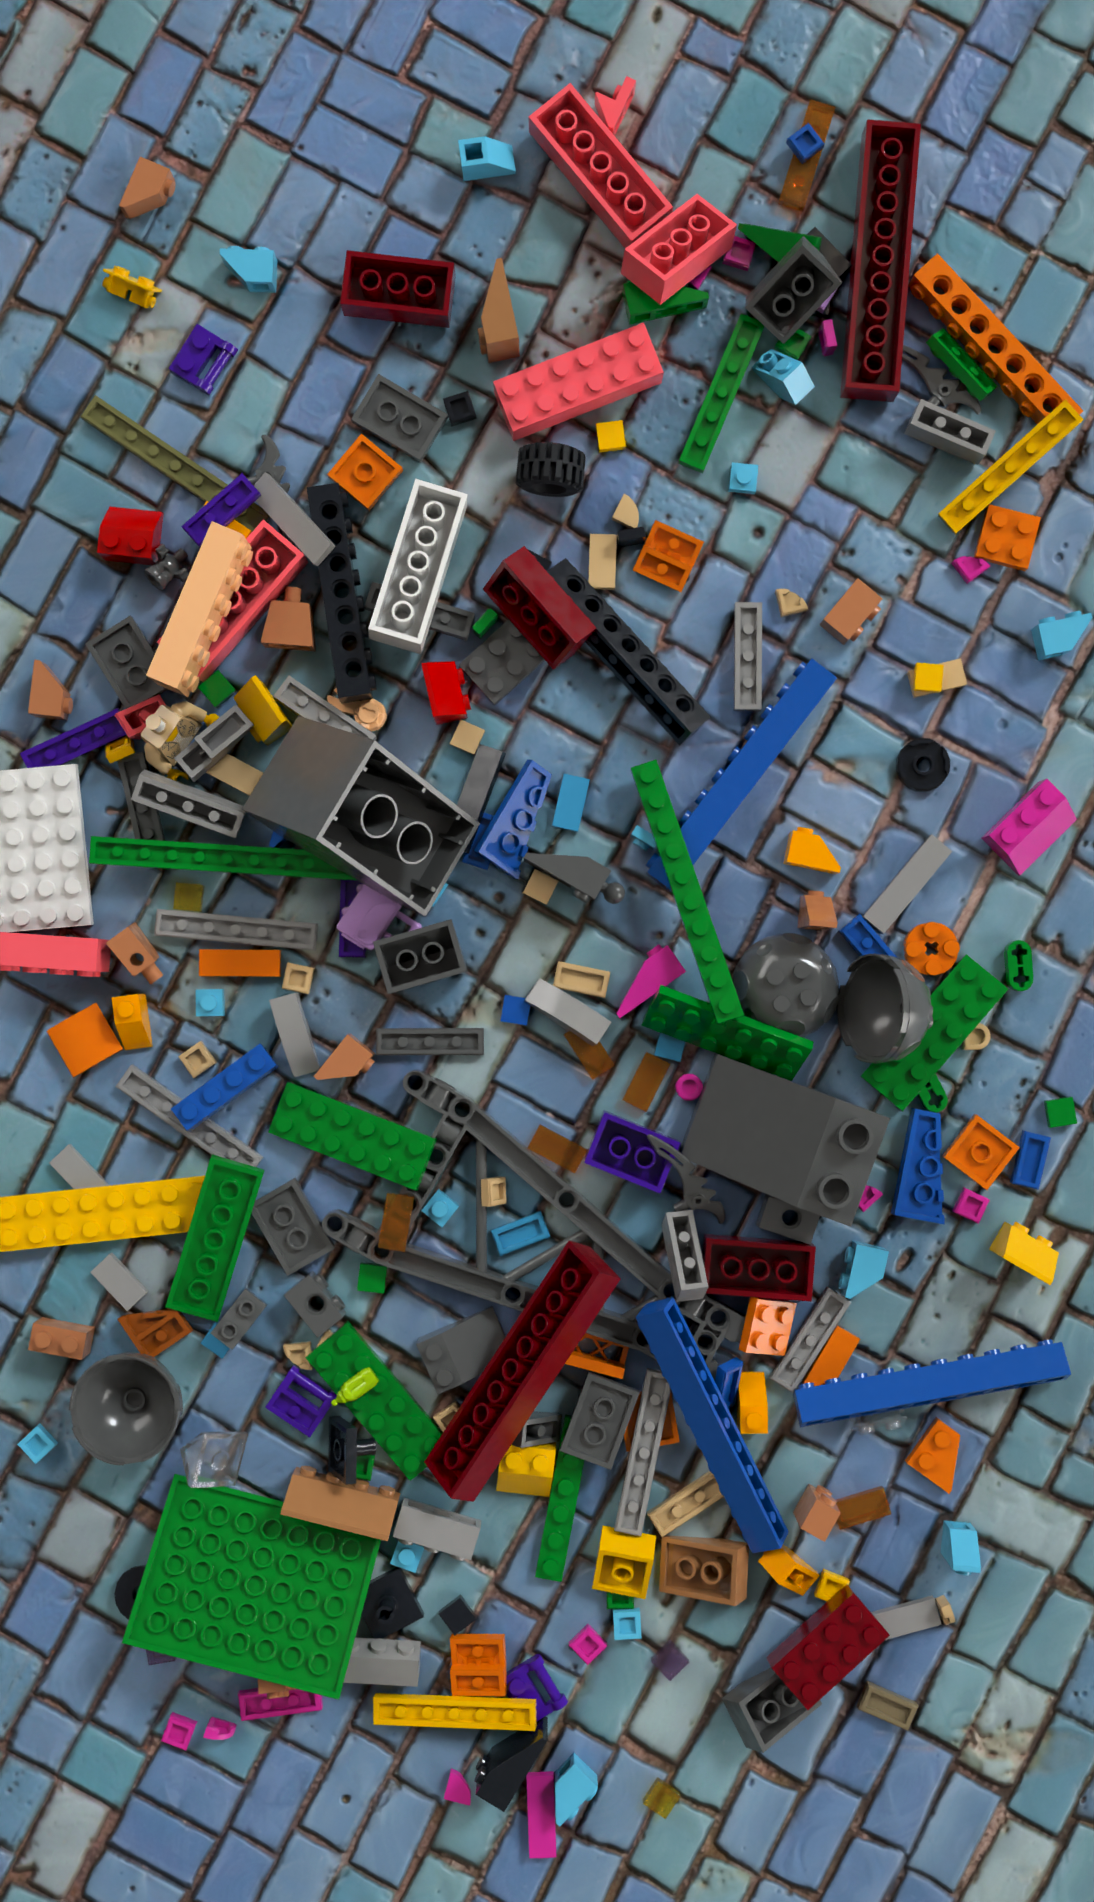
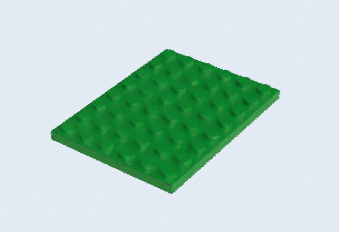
[122,1474,381,1700]

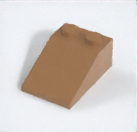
[477,258,520,363]
[659,1535,749,1606]

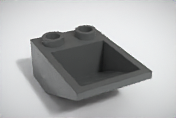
[524,853,625,904]

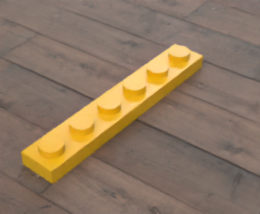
[938,399,1084,534]
[373,1693,537,1731]

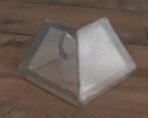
[180,1432,249,1488]

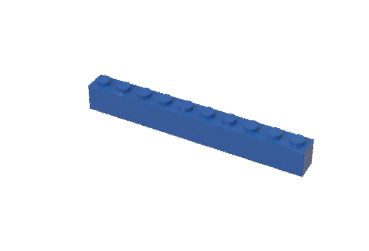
[645,658,837,893]
[636,1297,789,1553]
[793,1340,1071,1427]

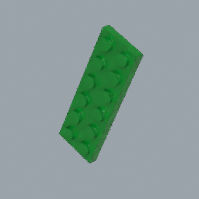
[860,954,1008,1112]
[641,985,814,1081]
[268,1082,437,1190]
[165,1154,265,1322]
[306,1321,443,1481]

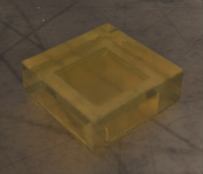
[173,882,204,912]
[643,1777,681,1819]

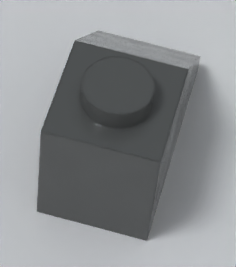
[512,1411,562,1448]

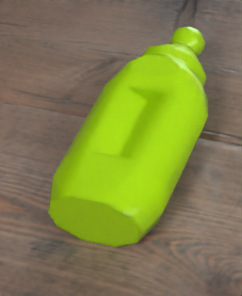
[331,1367,379,1406]

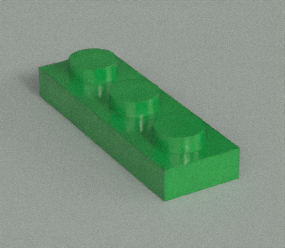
[926,328,998,401]

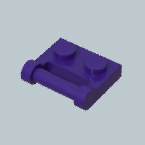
[169,324,238,395]
[265,1365,337,1438]
[506,1654,568,1722]

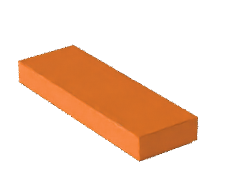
[199,949,281,977]
[800,1325,860,1386]

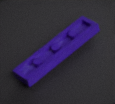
[20,708,127,768]

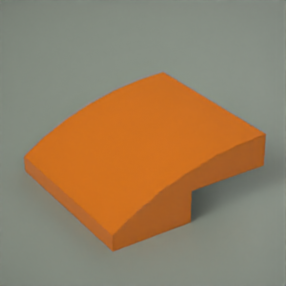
[633,520,704,592]
[46,1003,123,1078]
[450,1634,507,1696]

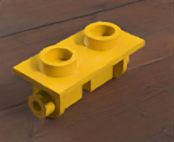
[102,265,162,309]

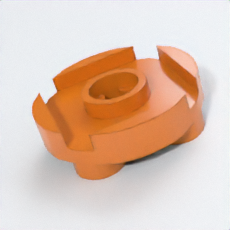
[904,922,960,976]

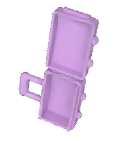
[337,884,422,951]

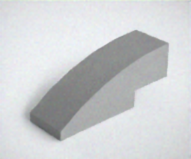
[174,704,254,782]
[524,978,612,1046]
[269,993,320,1077]

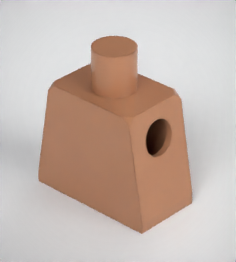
[261,587,316,652]
[106,922,163,984]

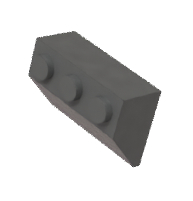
[745,236,842,344]
[373,919,468,994]

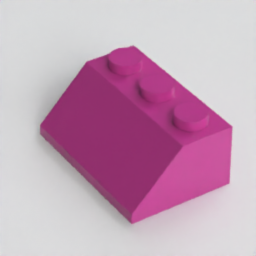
[982,778,1077,876]

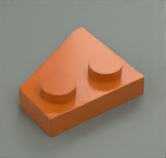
[905,1417,960,1494]

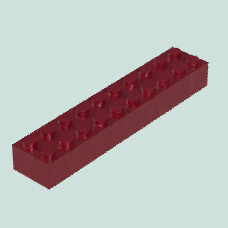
[840,119,921,402]
[424,1240,621,1502]

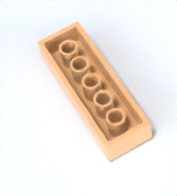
[146,521,253,697]

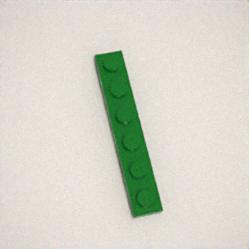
[678,313,765,474]
[535,1414,584,1582]

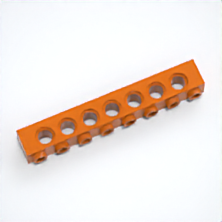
[908,253,1083,424]

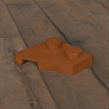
[118,1309,193,1357]

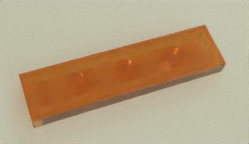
[778,99,835,212]

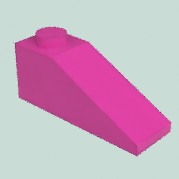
[616,944,686,1018]

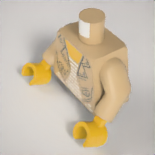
[140,701,219,781]

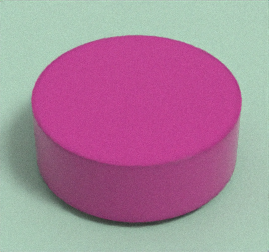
[675,1074,703,1101]

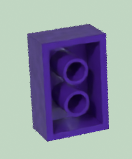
[584,1110,680,1193]

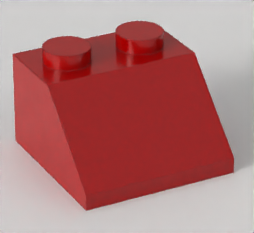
[97,506,164,565]
[421,661,471,725]

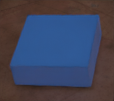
[786,123,825,164]
[500,995,530,1026]

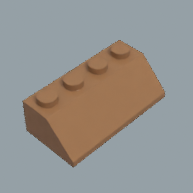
[280,1466,400,1541]

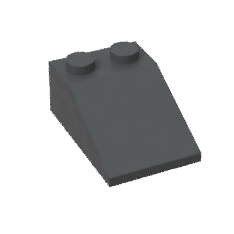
[416,1306,506,1394]
[722,1667,822,1753]

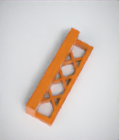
[565,1333,629,1379]

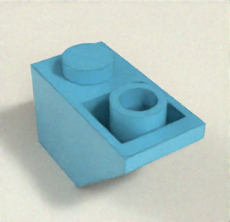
[458,136,516,181]
[219,246,278,293]
[752,349,815,405]
[1031,611,1092,661]
[838,1240,889,1299]
[941,1520,981,1576]
[555,1753,598,1826]

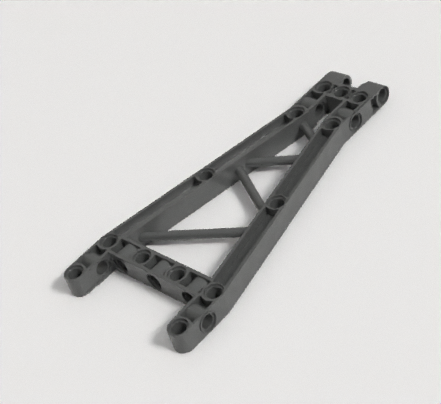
[322,1069,746,1381]

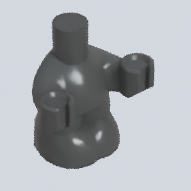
[144,544,189,591]

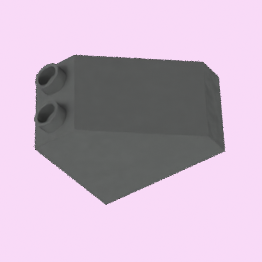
[242,716,480,917]
[679,1053,890,1227]

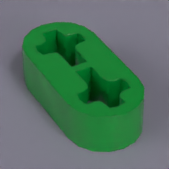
[1004,940,1033,991]
[917,1074,948,1112]

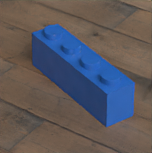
[171,1043,279,1131]

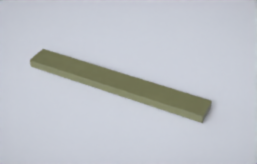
[80,395,271,532]

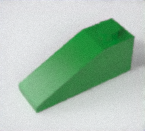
[738,223,822,262]
[622,280,709,325]

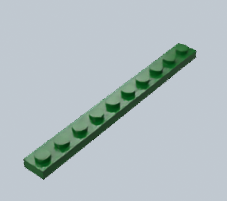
[630,760,744,1025]
[89,836,358,881]

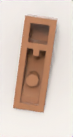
[798,891,838,930]

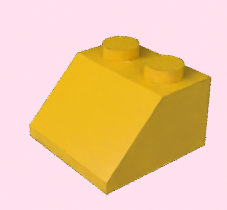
[233,675,292,746]
[989,1221,1059,1285]
[496,1442,556,1497]
[592,1525,656,1599]

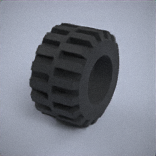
[516,442,586,497]

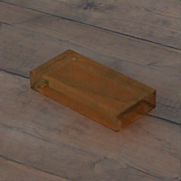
[563,1031,615,1080]
[622,1052,670,1112]
[527,1124,587,1173]
[378,1192,414,1252]
[836,1486,891,1530]

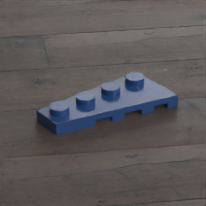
[474,759,552,880]
[891,1108,945,1225]

